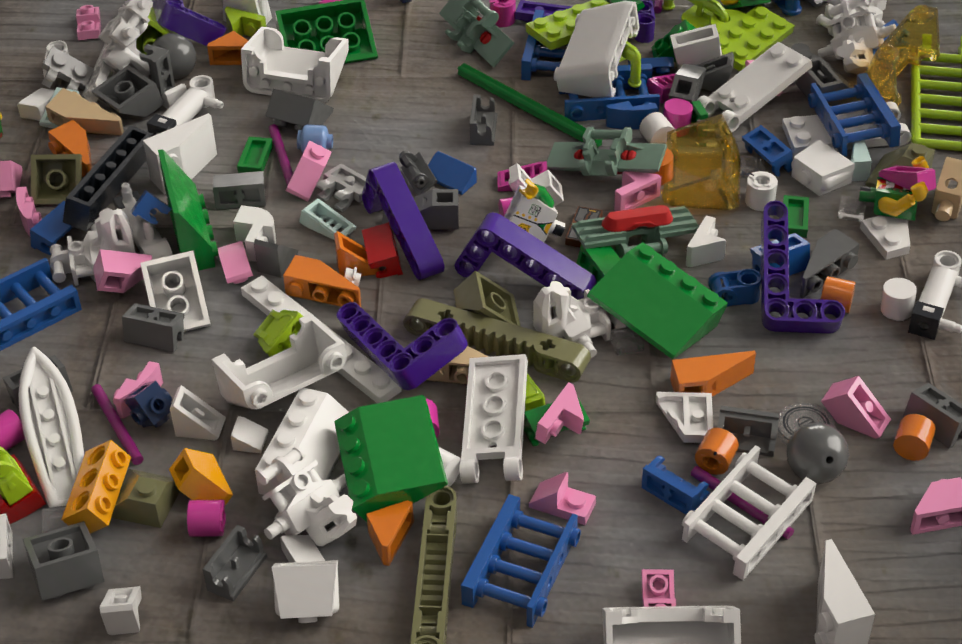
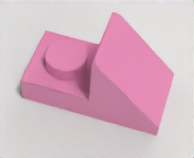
[614,171,661,211]
[535,382,584,444]
[529,472,596,525]

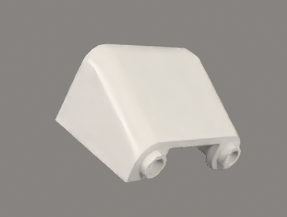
[554,0,640,98]
[241,27,349,103]
[212,313,347,409]
[602,606,741,644]

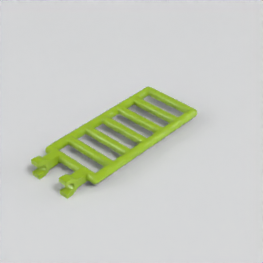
[911,33,962,151]

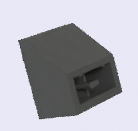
[796,57,860,107]

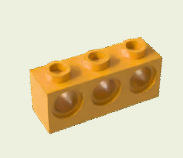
[61,440,131,534]

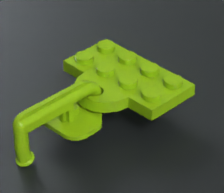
[525,0,641,88]
[662,0,795,71]

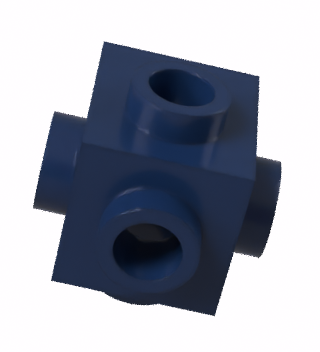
[124,381,172,428]

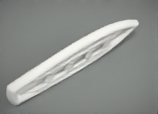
[18,347,84,511]

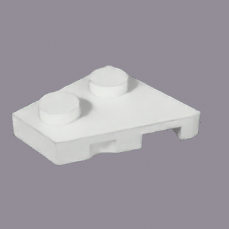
[860,215,910,260]
[656,392,713,443]

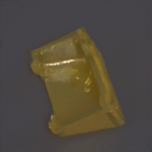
[865,5,940,106]
[661,114,740,210]

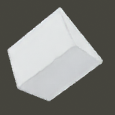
[161,83,187,109]

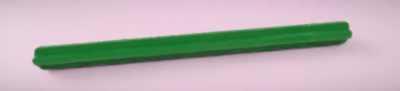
[457,63,603,148]

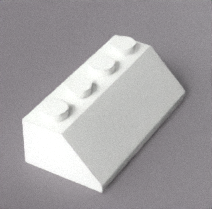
[255,388,349,495]

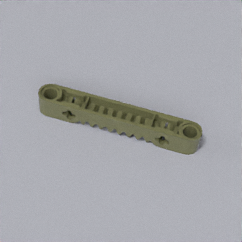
[403,298,591,382]
[410,486,457,644]

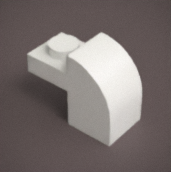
[508,163,564,206]
[233,205,276,261]

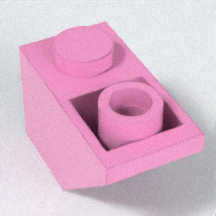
[93,249,152,293]

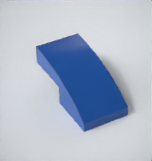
[606,101,658,130]

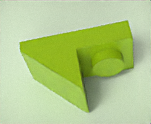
[225,7,266,37]

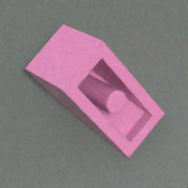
[285,141,331,202]
[0,160,22,198]
[821,376,891,439]
[910,477,962,535]

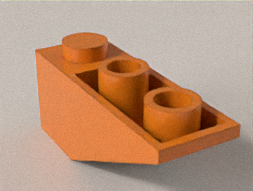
[48,120,92,178]
[283,255,361,307]
[670,350,756,397]

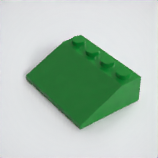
[275,0,378,64]
[158,149,219,271]
[587,242,728,360]
[334,395,448,522]

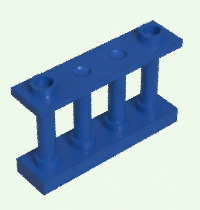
[521,10,568,81]
[559,64,660,121]
[808,73,901,157]
[0,257,82,351]
[461,494,581,628]

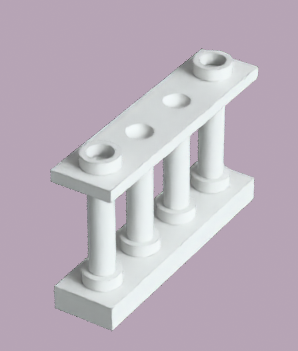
[682,445,817,580]

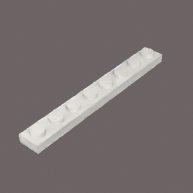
[241,275,402,403]

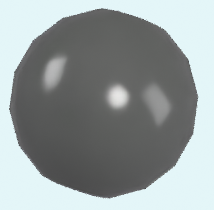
[152,33,197,80]
[786,422,849,484]

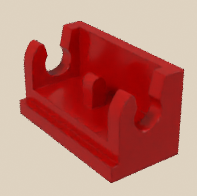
[362,222,403,278]

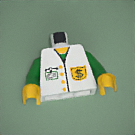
[504,179,565,242]

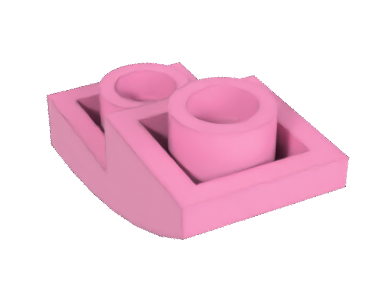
[76,5,101,40]
[16,187,42,236]
[217,241,253,284]
[113,361,163,419]
[641,569,676,607]

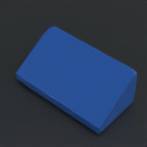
[428,151,477,195]

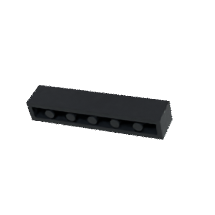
[63,125,153,231]

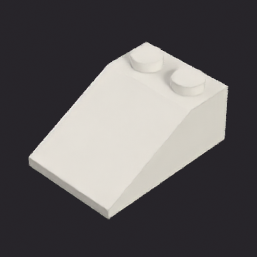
[143,113,217,194]
[140,251,211,332]
[814,539,875,644]

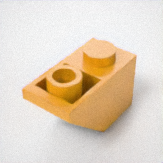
[169,448,233,505]

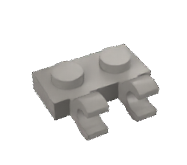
[41,46,94,91]
[316,164,366,212]

